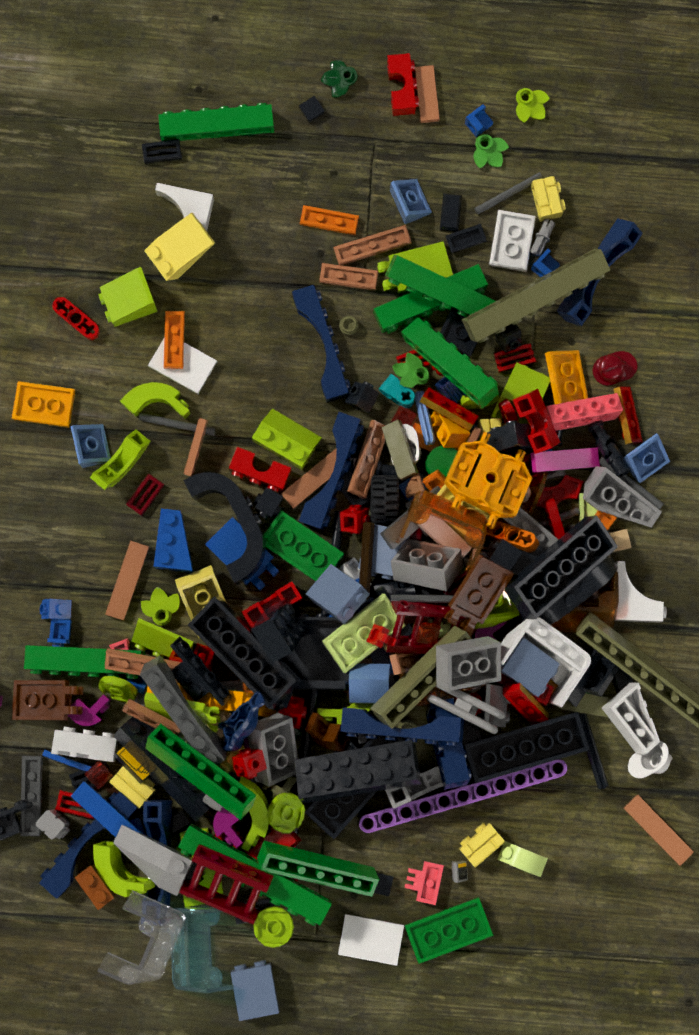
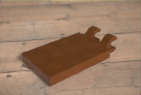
[444,554,514,634]
[12,680,83,720]

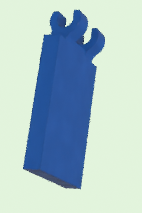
[205,517,279,591]

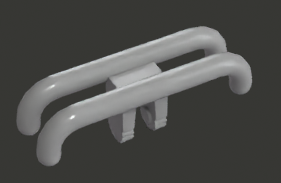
[427,685,505,734]

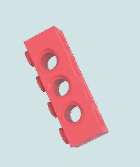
[546,393,623,431]

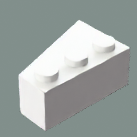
[602,683,660,754]
[51,727,118,762]

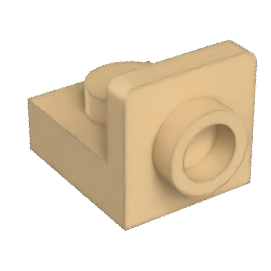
[608,529,632,553]

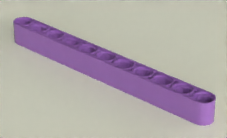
[359,759,567,833]

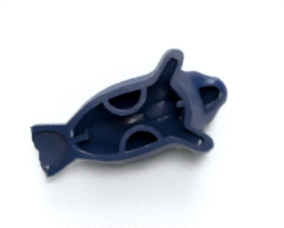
[218,691,265,752]

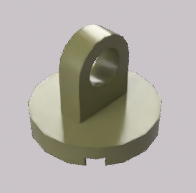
[261,775,297,803]

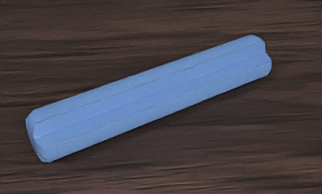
[415,391,435,445]

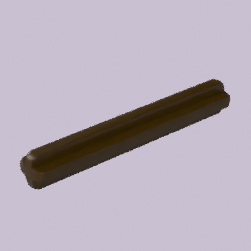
[359,522,375,600]

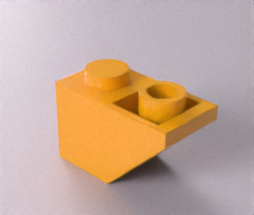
[430,410,470,448]

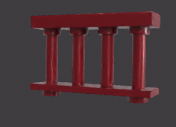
[383,600,466,654]
[179,844,274,925]

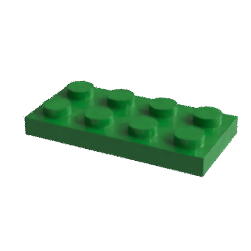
[264,510,345,581]
[404,897,493,964]

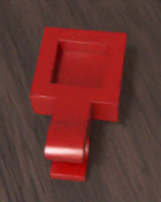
[366,624,397,648]

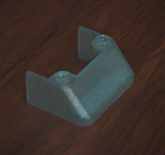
[170,906,234,993]

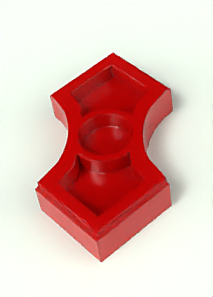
[535,475,583,509]

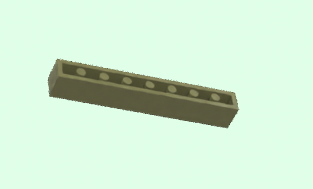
[462,249,610,343]
[576,611,699,728]

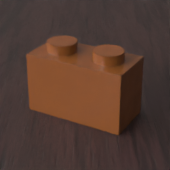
[75,864,117,910]

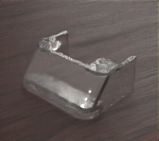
[97,891,185,985]

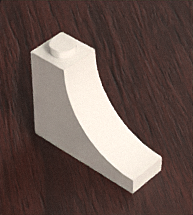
[155,183,214,231]
[613,561,667,623]

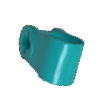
[378,374,415,409]

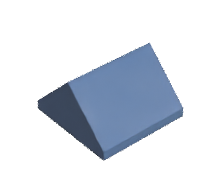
[390,179,432,224]
[70,424,111,468]
[623,433,670,484]
[349,664,390,704]

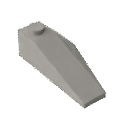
[583,466,662,528]
[113,824,193,896]

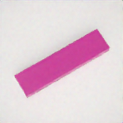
[531,448,600,473]

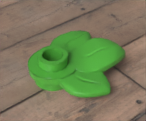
[473,134,509,168]
[393,353,429,388]

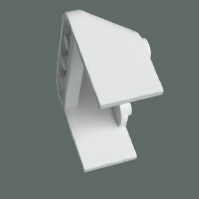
[501,617,591,707]

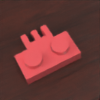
[404,861,444,905]

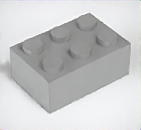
[391,539,464,591]
[436,636,501,691]
[248,712,298,787]

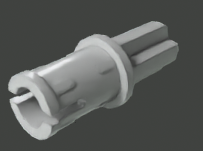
[531,219,556,256]

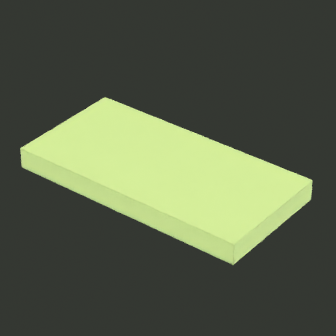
[322,594,406,673]

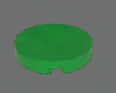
[425,446,457,477]

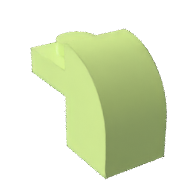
[498,841,548,877]

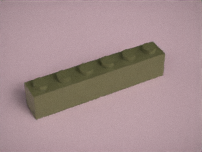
[370,626,471,729]

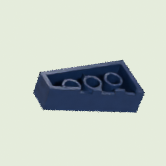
[426,698,471,790]

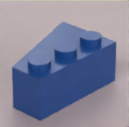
[153,508,194,573]

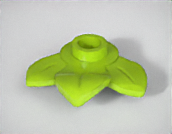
[516,88,549,123]
[141,587,180,626]

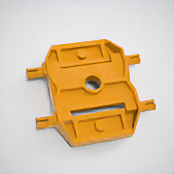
[444,432,532,529]

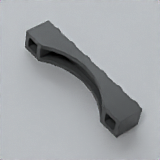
[140,655,227,765]

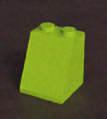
[98,267,158,327]
[491,362,550,425]

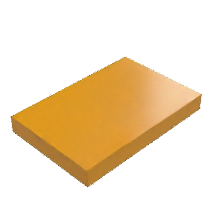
[545,350,588,404]
[12,381,76,428]

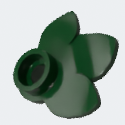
[321,60,358,98]

